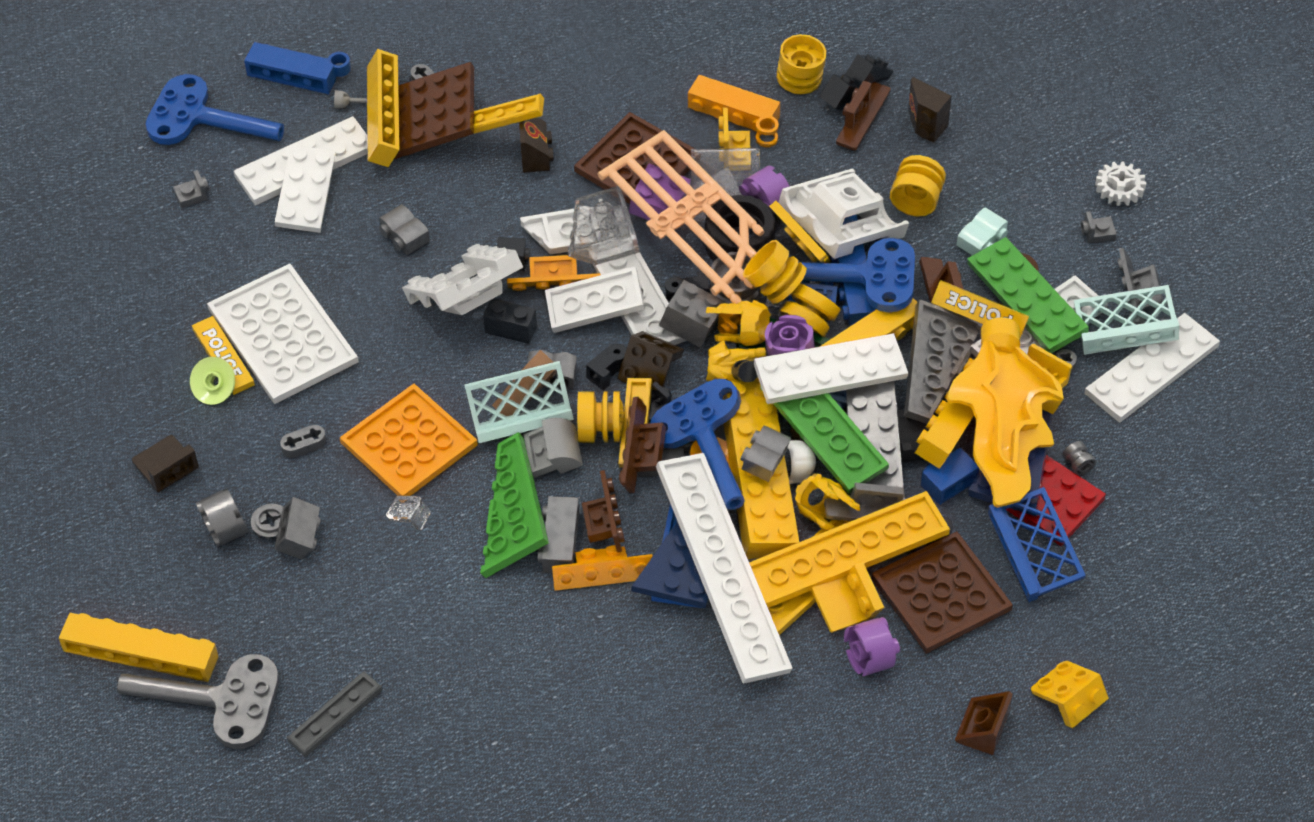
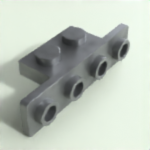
[1118,248,1164,325]
[824,482,905,521]

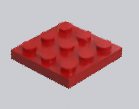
[1006,455,1106,546]

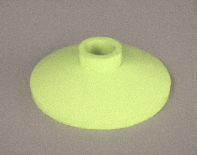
[190,357,235,405]

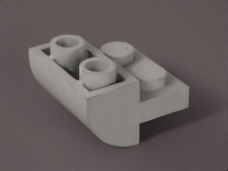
[524,418,583,478]

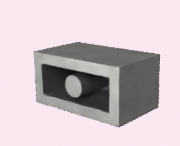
[275,497,321,560]

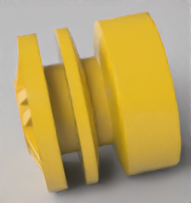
[776,34,826,94]
[890,155,946,217]
[743,240,807,304]
[577,391,624,443]

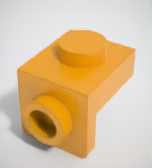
[718,313,741,334]

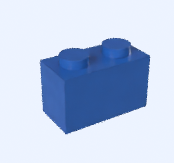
[921,448,979,505]

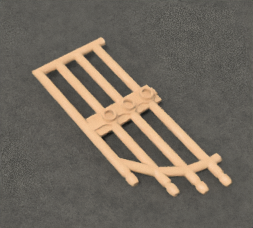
[597,130,764,304]

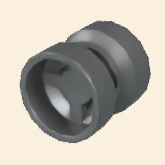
[1062,441,1096,476]

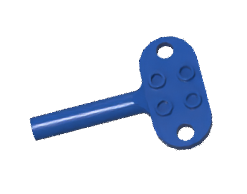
[146,74,284,145]
[798,238,915,312]
[650,379,745,510]

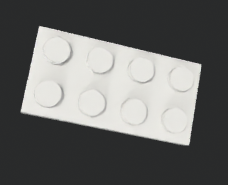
[275,145,336,233]
[545,266,645,333]

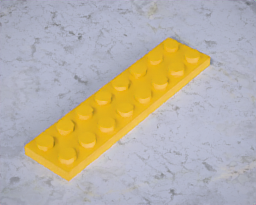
[749,491,950,608]

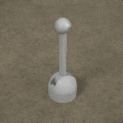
[334,90,367,108]

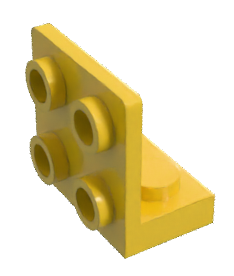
[718,108,751,171]
[811,562,884,633]

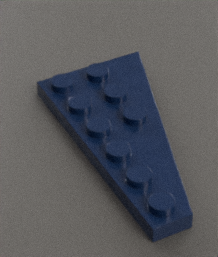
[631,509,728,608]

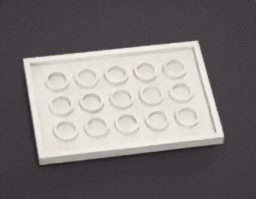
[207,264,359,404]

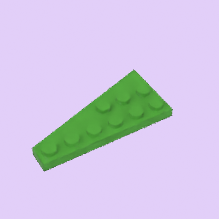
[480,432,549,578]

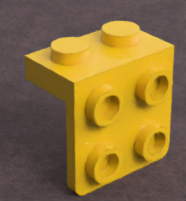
[1031,661,1109,728]

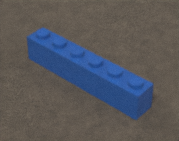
[830,215,876,327]

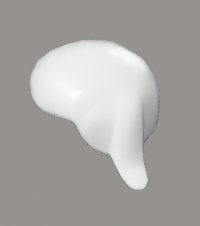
[788,440,816,484]

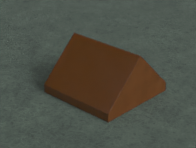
[955,691,1013,755]

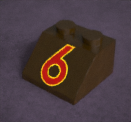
[908,77,952,143]
[519,117,554,173]

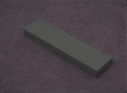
[287,671,382,757]

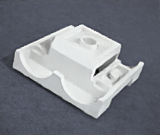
[778,168,909,259]
[402,244,523,315]

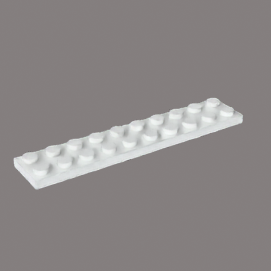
[656,453,792,684]

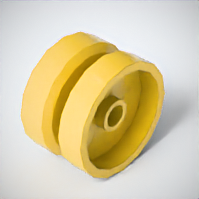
[779,283,841,337]

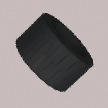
[705,195,775,262]

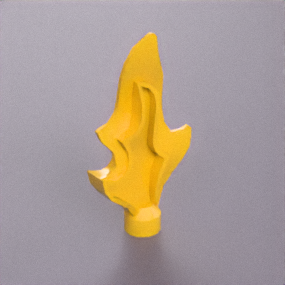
[947,318,1064,508]

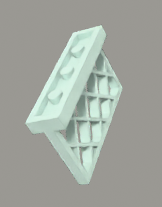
[1074,285,1179,355]
[464,361,574,443]

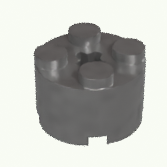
[196,488,249,547]

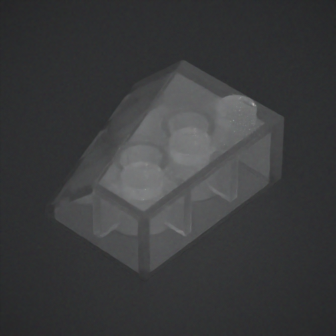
[568,186,640,265]

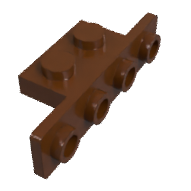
[836,81,891,151]
[919,257,963,306]
[619,397,666,493]
[582,470,625,553]

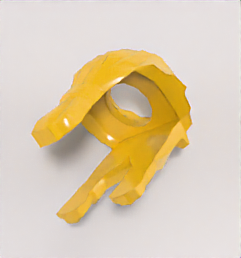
[706,300,771,346]
[706,339,766,382]
[795,474,861,531]

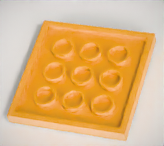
[340,384,478,501]

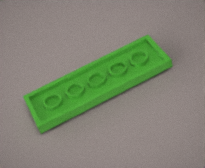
[967,237,1089,354]
[760,385,889,494]

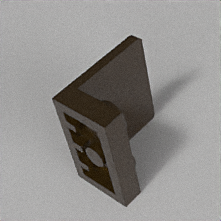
[618,331,684,387]
[132,435,199,493]

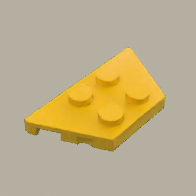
[769,201,831,263]

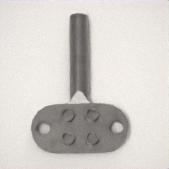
[117,654,279,749]

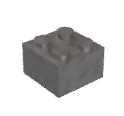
[658,280,725,348]

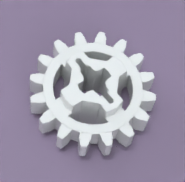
[1095,161,1146,206]

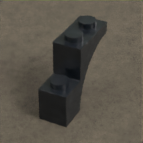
[819,54,894,110]

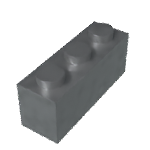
[538,496,579,573]

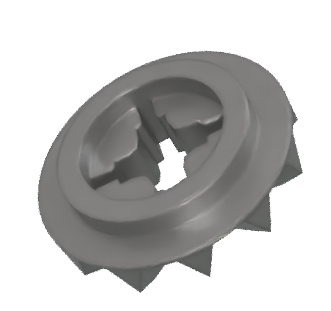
[251,504,283,540]

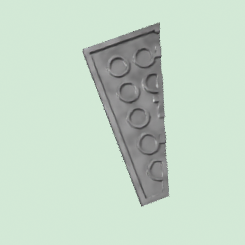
[904,299,983,424]

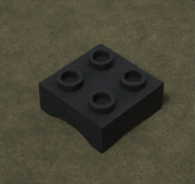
[897,407,938,462]

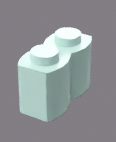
[957,207,1008,256]

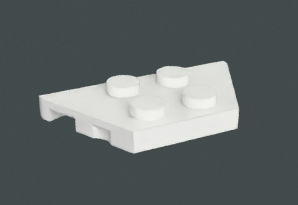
[520,203,608,255]

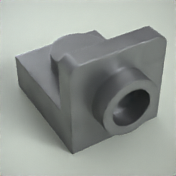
[173,170,209,208]
[1081,212,1117,243]

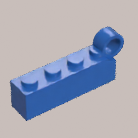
[244,42,351,94]

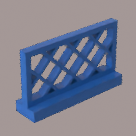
[988,487,1086,603]

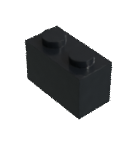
[483,298,537,344]

